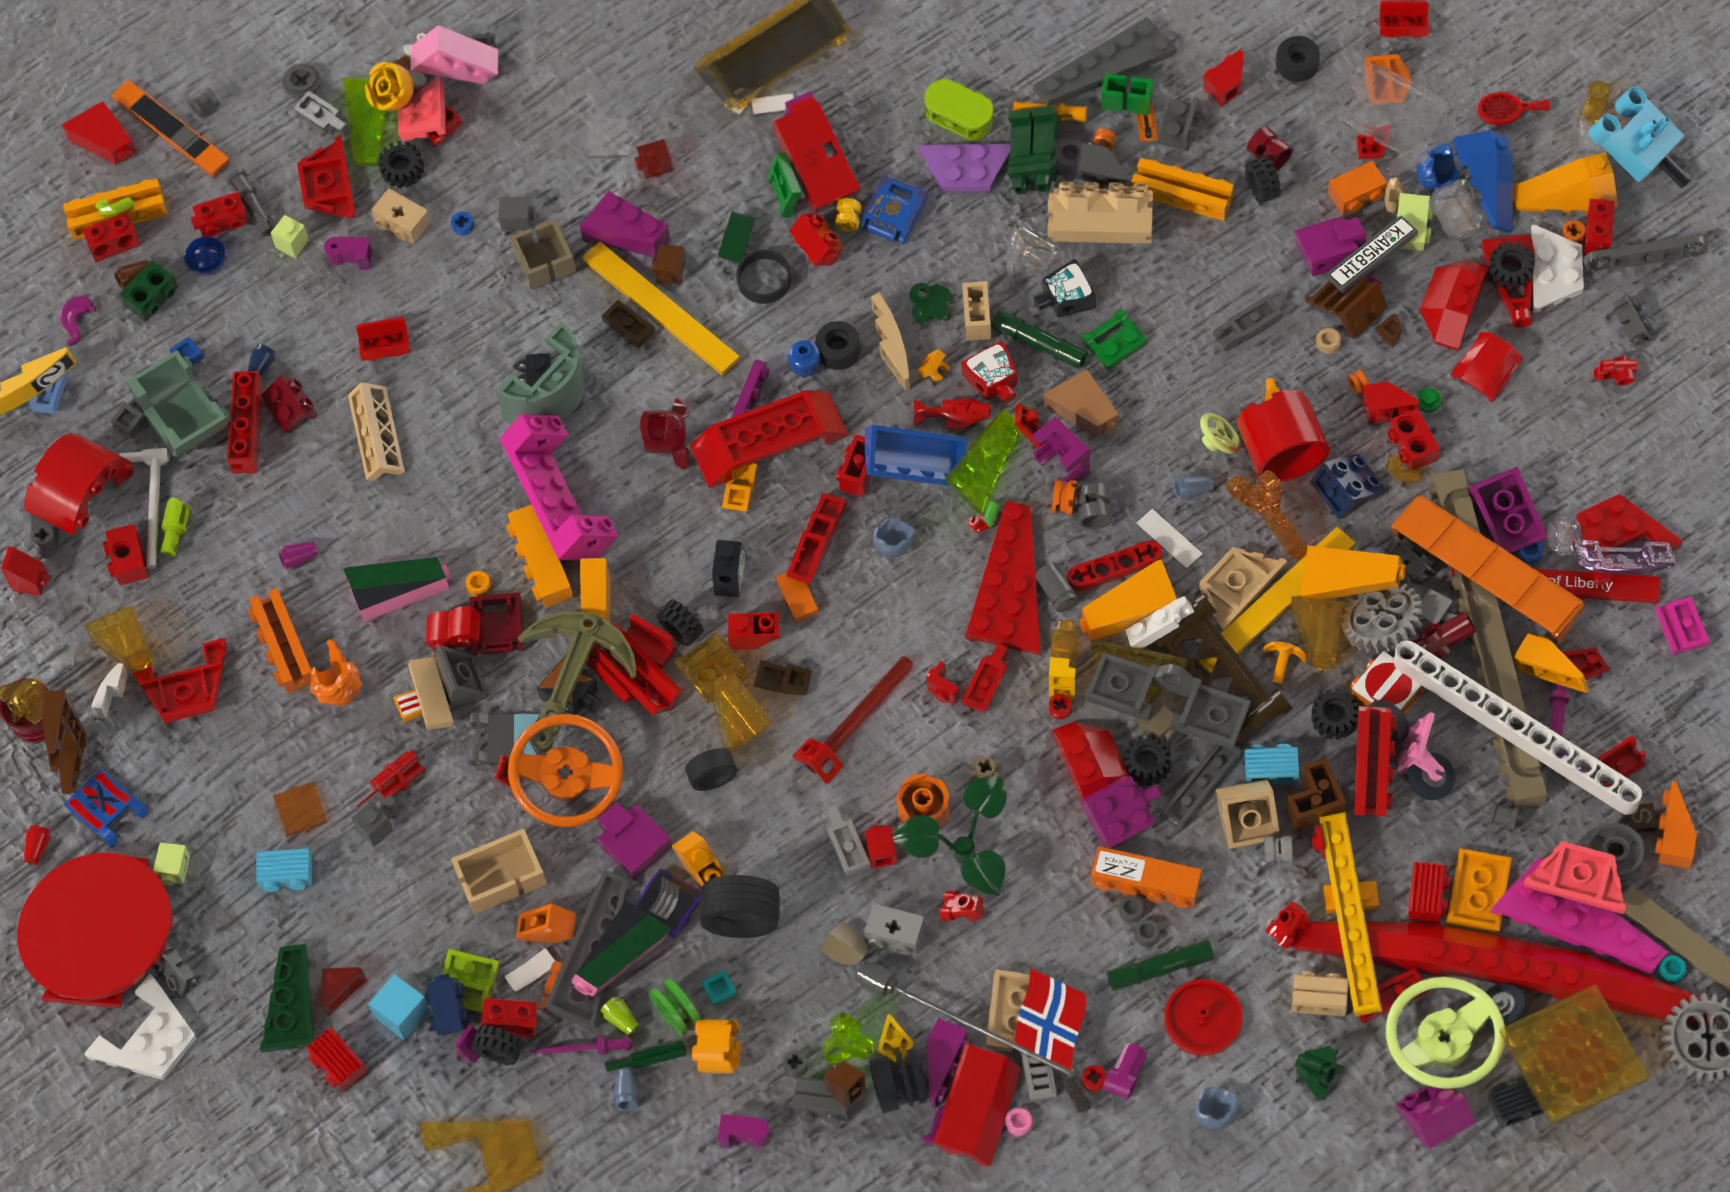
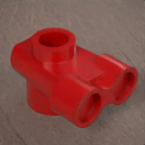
[428,107,463,147]
[1594,356,1638,386]
[940,891,984,922]
[1265,901,1309,949]

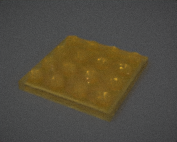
[1499,984,1649,1126]

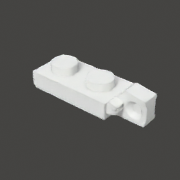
[1126,596,1194,651]

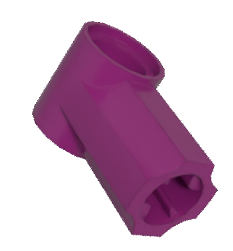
[1103,1043,1147,1100]

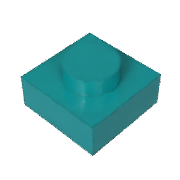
[701,970,737,1007]

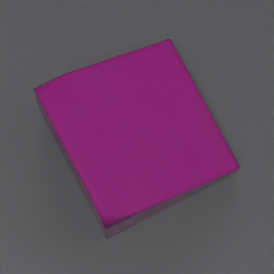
[455,1024,480,1063]

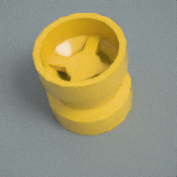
[835,198,862,232]

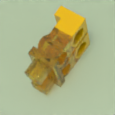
[1049,619,1078,700]

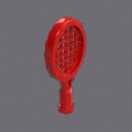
[1477,92,1550,126]

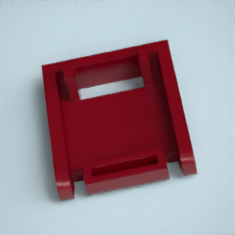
[469,592,524,656]

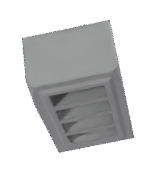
[1021,1052,1057,1102]

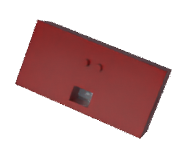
[772,101,860,214]

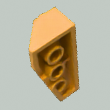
[1513,152,1618,214]

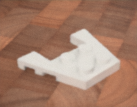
[84,973,197,1080]

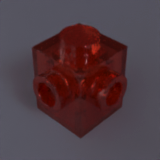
[634,139,673,179]

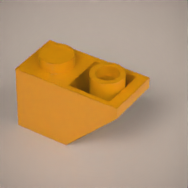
[672,831,726,888]

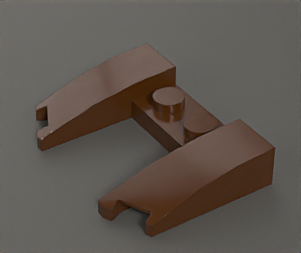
[43,690,87,794]

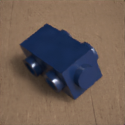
[425,973,471,1036]

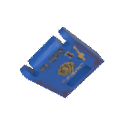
[859,175,929,245]

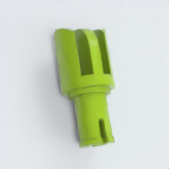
[160,498,191,557]

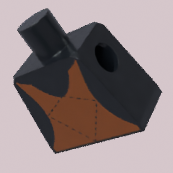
[537,654,602,715]

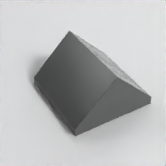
[435,646,489,709]

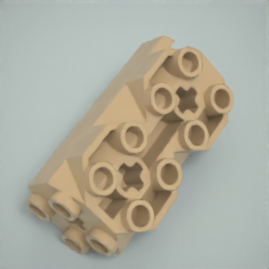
[1047,182,1153,244]

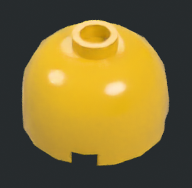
[365,62,414,111]

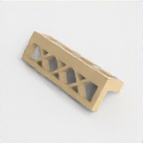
[348,382,405,481]

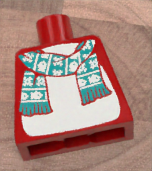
[961,340,1018,403]

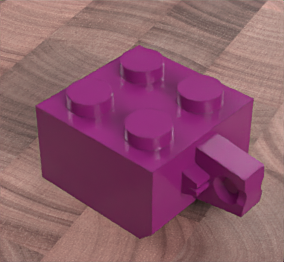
[1079,776,1161,848]

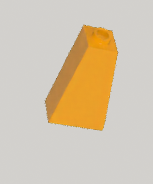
[1300,545,1406,602]
[1079,559,1177,641]

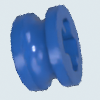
[451,212,474,236]

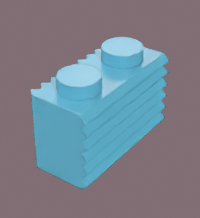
[1244,744,1299,786]
[256,848,312,892]

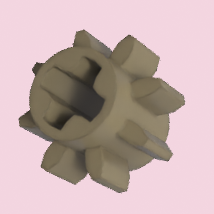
[970,755,1002,780]

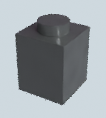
[499,197,536,231]

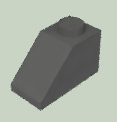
[1075,143,1128,187]

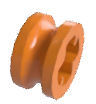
[1092,128,1117,150]
[1562,220,1585,244]
[1347,369,1369,395]

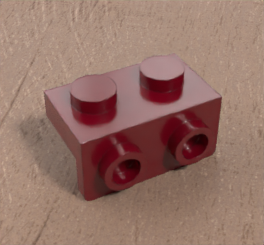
[261,375,318,433]

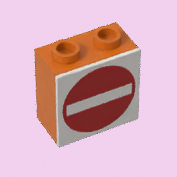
[1350,651,1424,715]

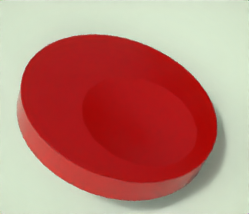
[1164,979,1243,1056]

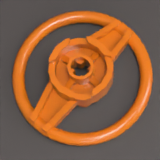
[508,714,623,827]

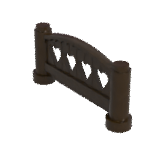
[1155,592,1293,746]

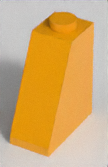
[580,558,611,628]

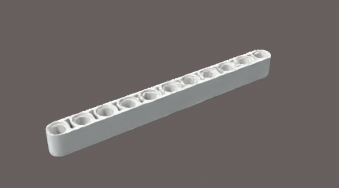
[1394,641,1642,814]

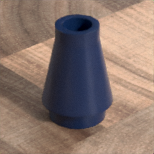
[247,344,276,377]

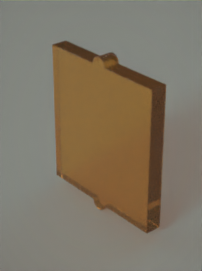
[273,782,328,836]

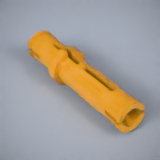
[1013,101,1087,122]

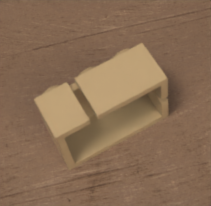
[451,828,547,915]

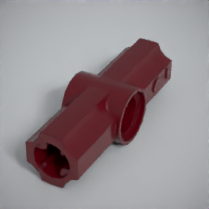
[1401,612,1476,659]

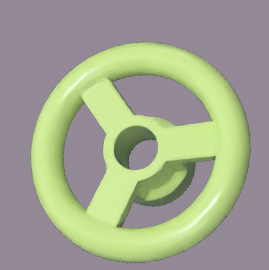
[1200,413,1241,454]

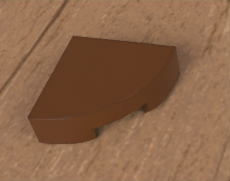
[1375,313,1401,348]

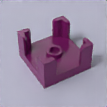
[1033,416,1090,483]

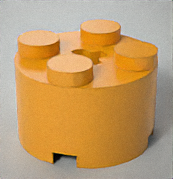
[692,1019,741,1074]

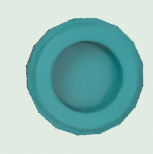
[1658,955,1687,984]

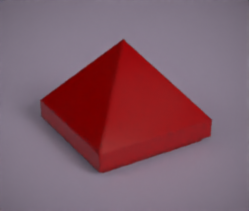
[495,755,511,788]

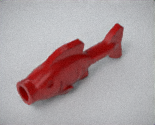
[913,397,990,430]

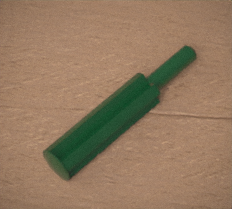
[605,1041,686,1072]

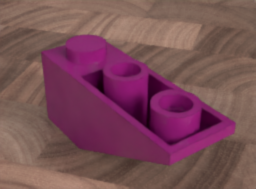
[927,1018,971,1109]

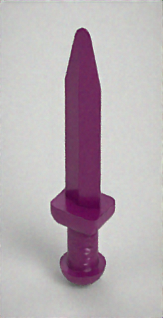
[1550,684,1569,756]
[530,1036,633,1055]

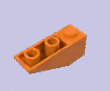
[1655,781,1697,869]

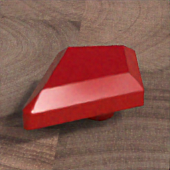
[1356,124,1391,160]
[1014,403,1044,448]
[1562,648,1609,681]

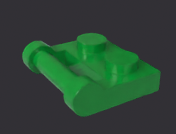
[767,152,801,218]
[1081,309,1148,371]

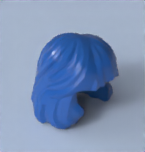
[1417,144,1462,190]

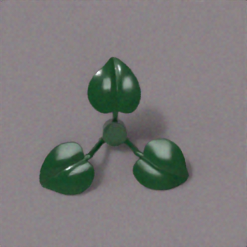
[893,776,1007,896]

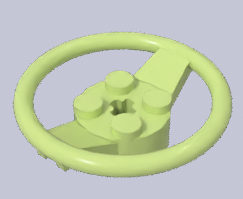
[1386,977,1506,1089]

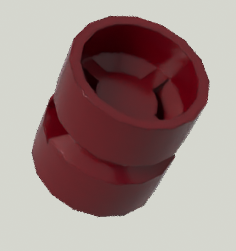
[1246,126,1293,171]

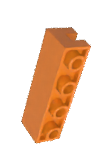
[248,588,312,694]

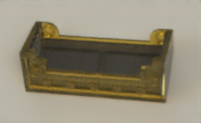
[693,0,851,111]

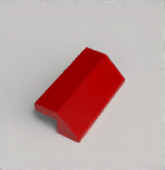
[933,1044,1022,1167]

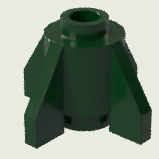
[1295,1046,1346,1100]

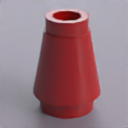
[23,825,51,865]

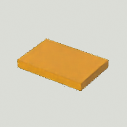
[1446,848,1512,934]

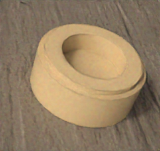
[1316,328,1341,354]

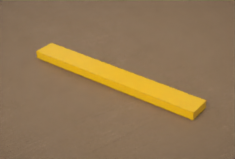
[582,241,740,376]
[1196,527,1356,676]
[1319,812,1382,1016]

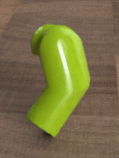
[96,197,134,217]

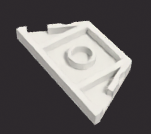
[1531,225,1583,313]

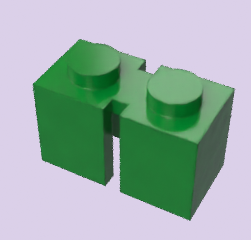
[1101,73,1153,116]

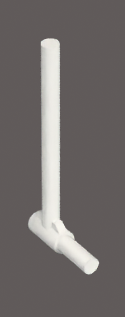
[118,448,170,569]

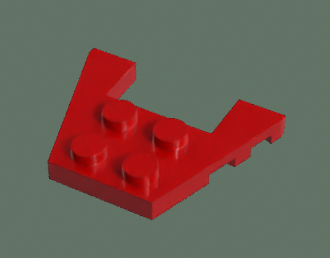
[1575,494,1683,587]
[127,638,227,724]

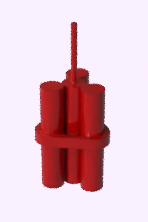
[356,750,425,807]

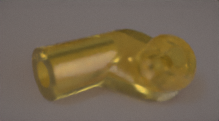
[1386,455,1420,483]

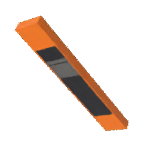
[111,80,230,178]

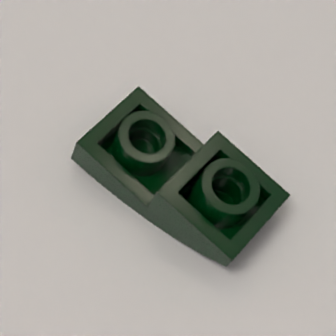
[717,211,755,264]

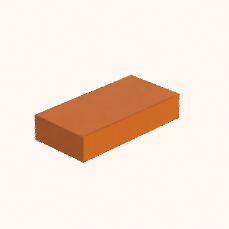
[776,572,819,623]

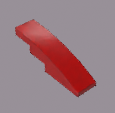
[786,493,847,585]

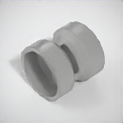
[1264,835,1292,862]

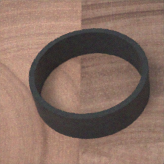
[736,249,791,304]

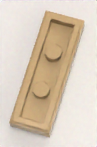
[408,657,453,730]

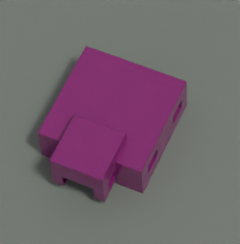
[1295,216,1366,276]
[597,802,672,880]

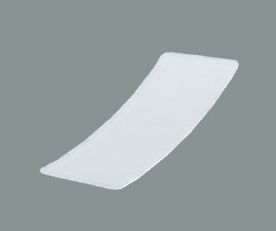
[505,948,556,992]

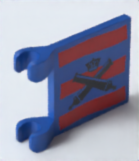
[64,769,149,847]

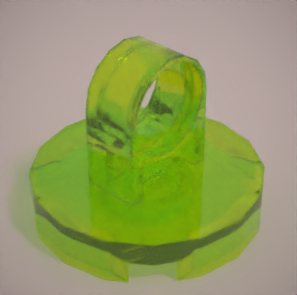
[822,1012,875,1064]

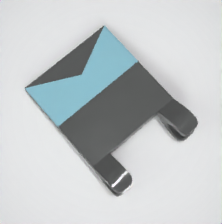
[470,712,540,766]

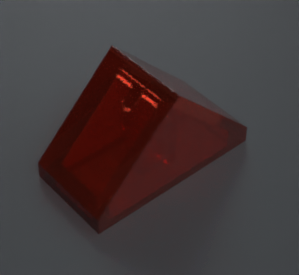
[321,967,367,1016]

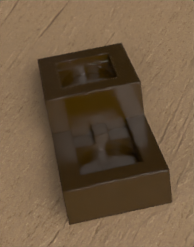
[753,660,812,696]

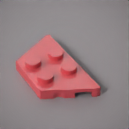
[398,76,445,141]
[1523,841,1626,914]

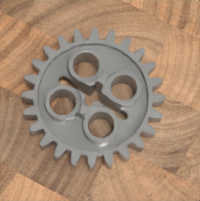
[1341,584,1425,653]
[1661,993,1730,1082]

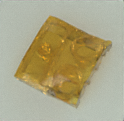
[674,632,748,703]

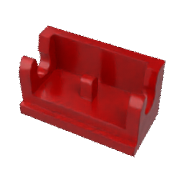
[1588,735,1646,787]

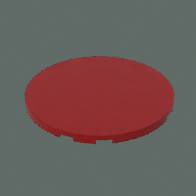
[17,852,173,1001]

